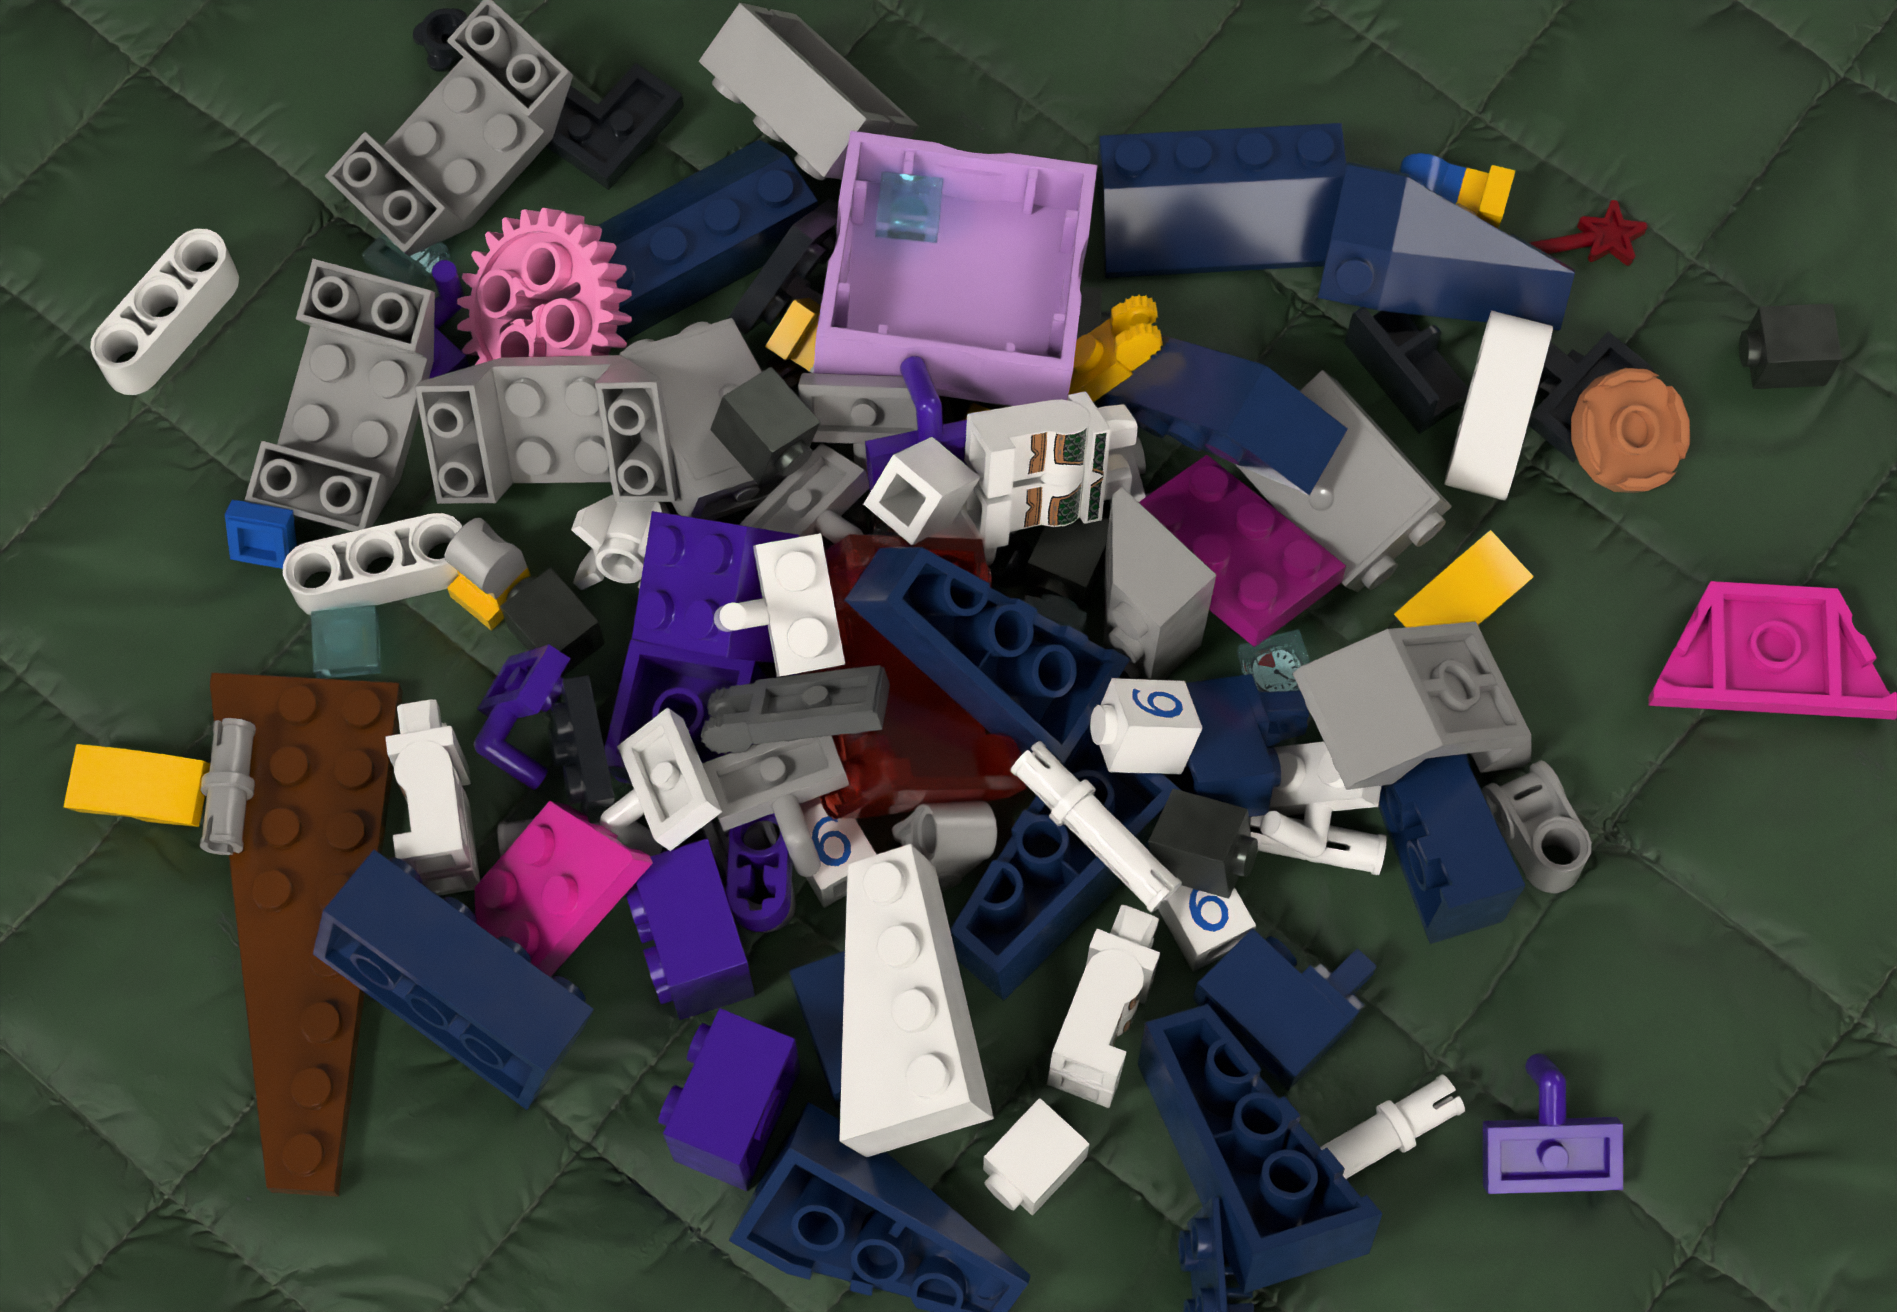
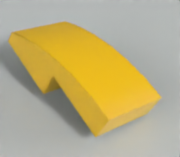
[1394,530,1534,627]
[63,744,210,827]

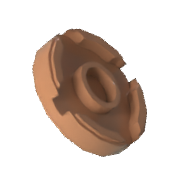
[1571,368,1690,493]

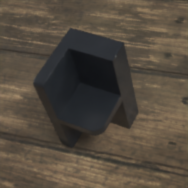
[1344,306,1469,434]

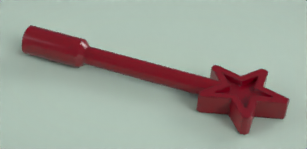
[1529,200,1648,266]

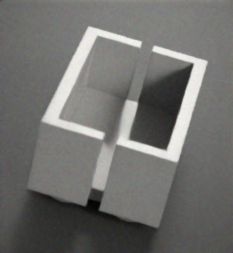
[699,3,919,181]

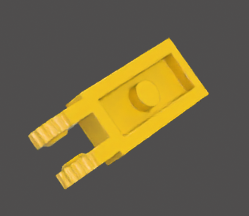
[1067,294,1163,402]

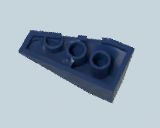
[1318,162,1575,330]
[729,1102,1031,1312]

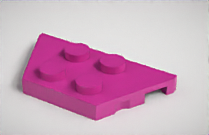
[1648,581,1897,720]
[474,801,653,977]

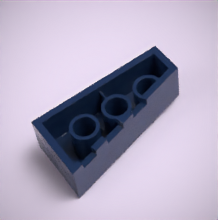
[1097,334,1348,495]
[845,547,1130,764]
[950,724,1181,1001]
[1378,754,1526,944]
[1137,1004,1382,1294]

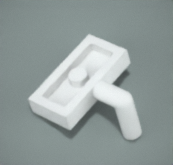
[714,533,845,677]
[600,708,722,856]
[1260,741,1381,858]

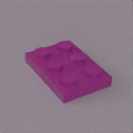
[1139,455,1346,647]

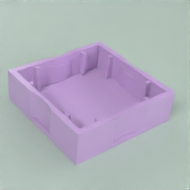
[814,131,1097,406]

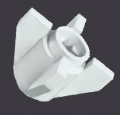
[571,495,670,590]

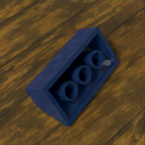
[1096,123,1347,278]
[597,139,818,348]
[313,850,594,1110]

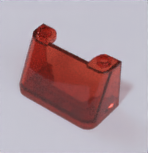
[800,534,1026,819]

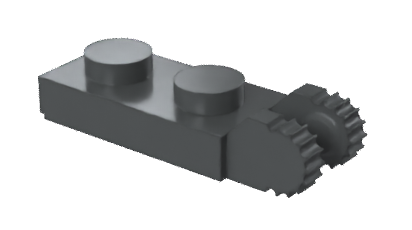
[701,665,890,754]

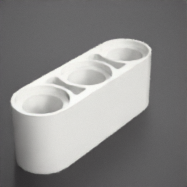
[90,229,239,395]
[1444,310,1553,501]
[283,513,462,617]

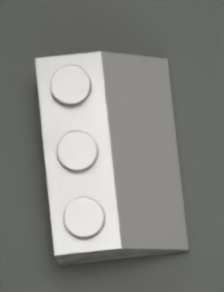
[1103,487,1216,680]

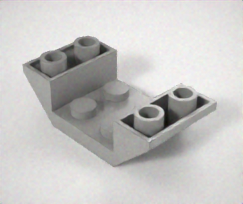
[325,0,573,256]
[245,259,435,532]
[415,355,679,504]
[1292,622,1531,790]

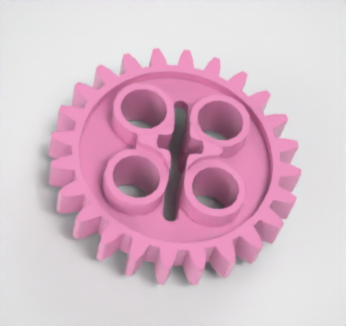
[457,208,632,365]

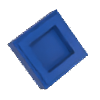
[225,500,297,569]

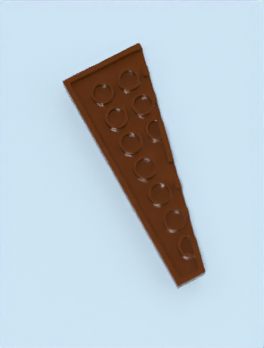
[210,672,403,1197]

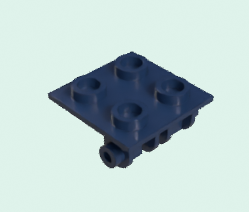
[1178,1197,1254,1312]

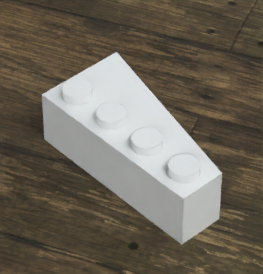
[840,844,994,1158]

